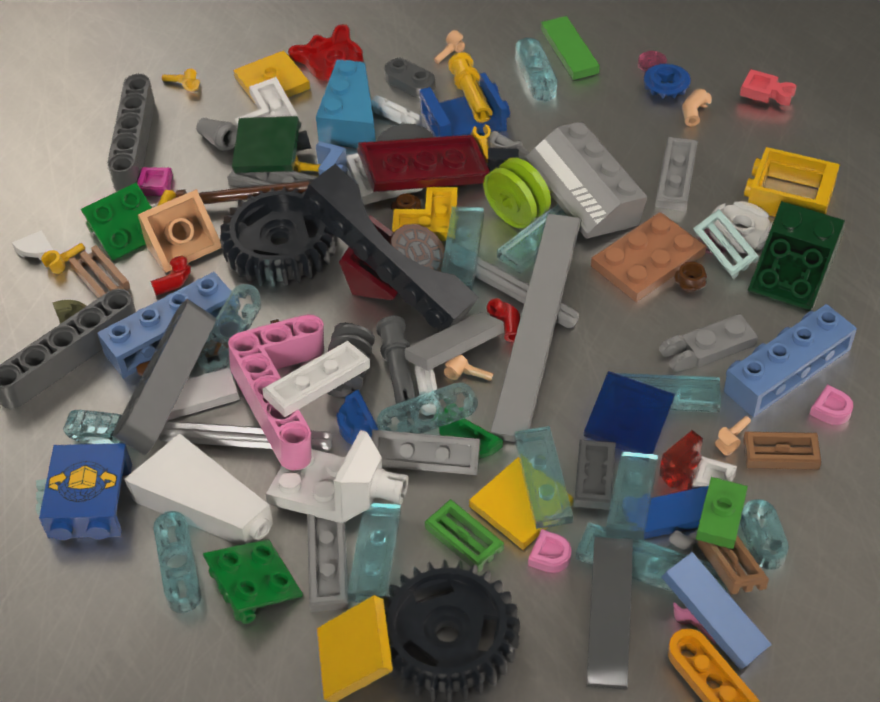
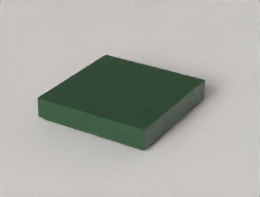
[232,116,300,173]

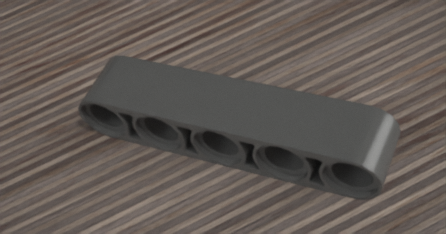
[107,73,155,191]
[0,289,136,409]
[113,299,216,455]

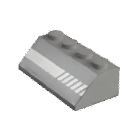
[524,122,648,239]

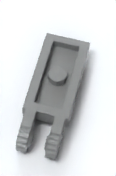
[659,313,758,372]

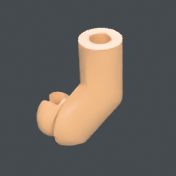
[682,88,712,127]

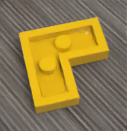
[392,187,458,241]

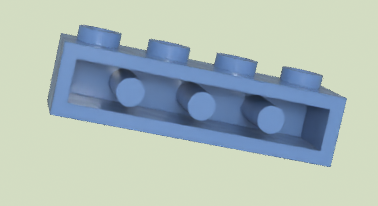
[97,272,239,379]
[724,304,857,418]

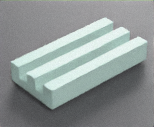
[693,209,759,279]

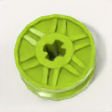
[483,157,551,229]

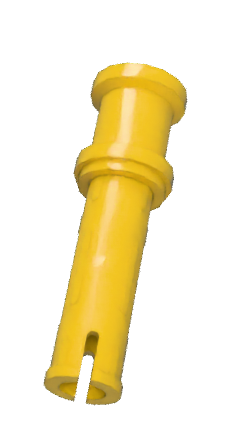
[448,52,492,123]

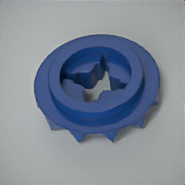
[644,64,691,99]

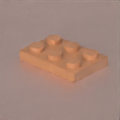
[591,212,706,302]

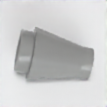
[196,117,237,150]

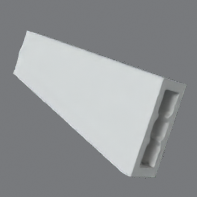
[124,433,274,545]

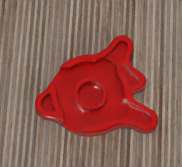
[288,24,364,82]

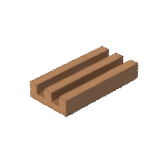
[69,245,130,298]
[743,432,822,470]
[697,535,769,595]

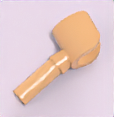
[434,30,465,64]
[443,354,494,381]
[715,416,751,456]

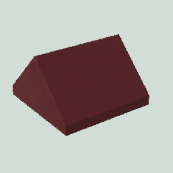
[339,215,398,300]

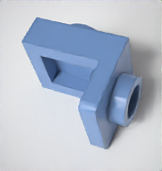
[316,141,348,175]

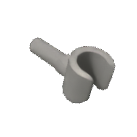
[666,530,698,559]

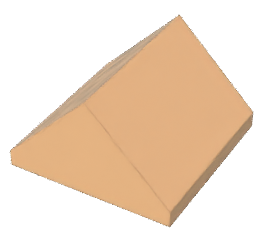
[138,189,222,273]

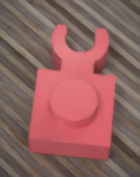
[740,69,797,106]

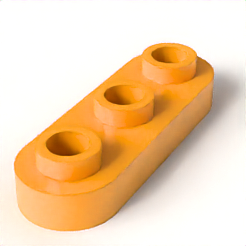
[668,629,760,702]

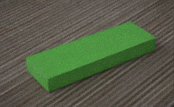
[541,16,600,80]

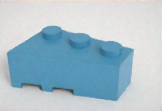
[316,60,376,148]

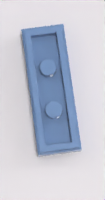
[661,552,772,671]

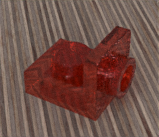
[659,430,703,492]

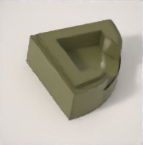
[52,300,86,324]

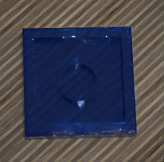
[583,371,675,460]

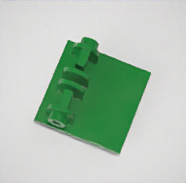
[81,182,152,262]
[203,539,304,624]

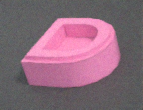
[809,384,854,425]
[528,529,572,573]

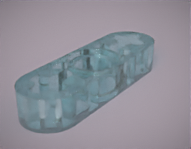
[516,38,558,101]
[197,284,261,374]
[377,382,478,434]
[153,511,202,613]

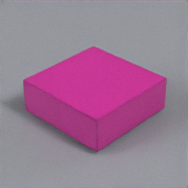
[137,167,173,196]

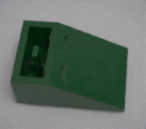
[748,201,845,311]

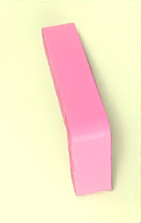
[228,314,324,470]

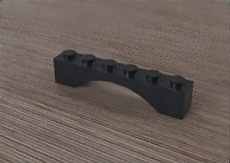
[301,164,479,332]

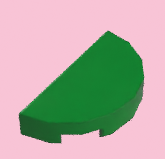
[439,408,503,459]

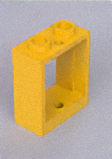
[744,147,840,217]

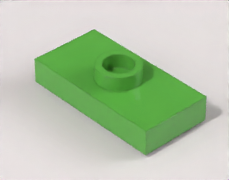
[696,477,748,549]

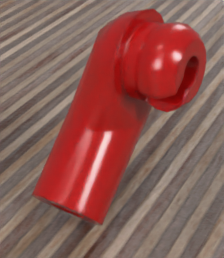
[150,256,191,296]
[486,298,520,343]

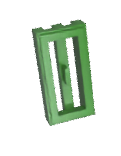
[425,499,504,573]

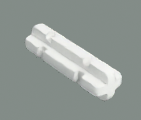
[371,95,422,126]
[414,364,440,416]

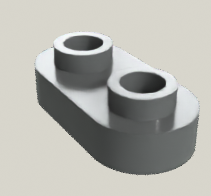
[384,58,435,97]

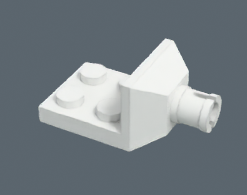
[266,430,409,523]

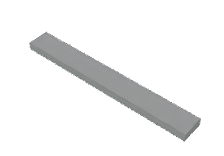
[490,214,580,444]

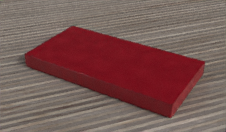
[357,135,490,192]

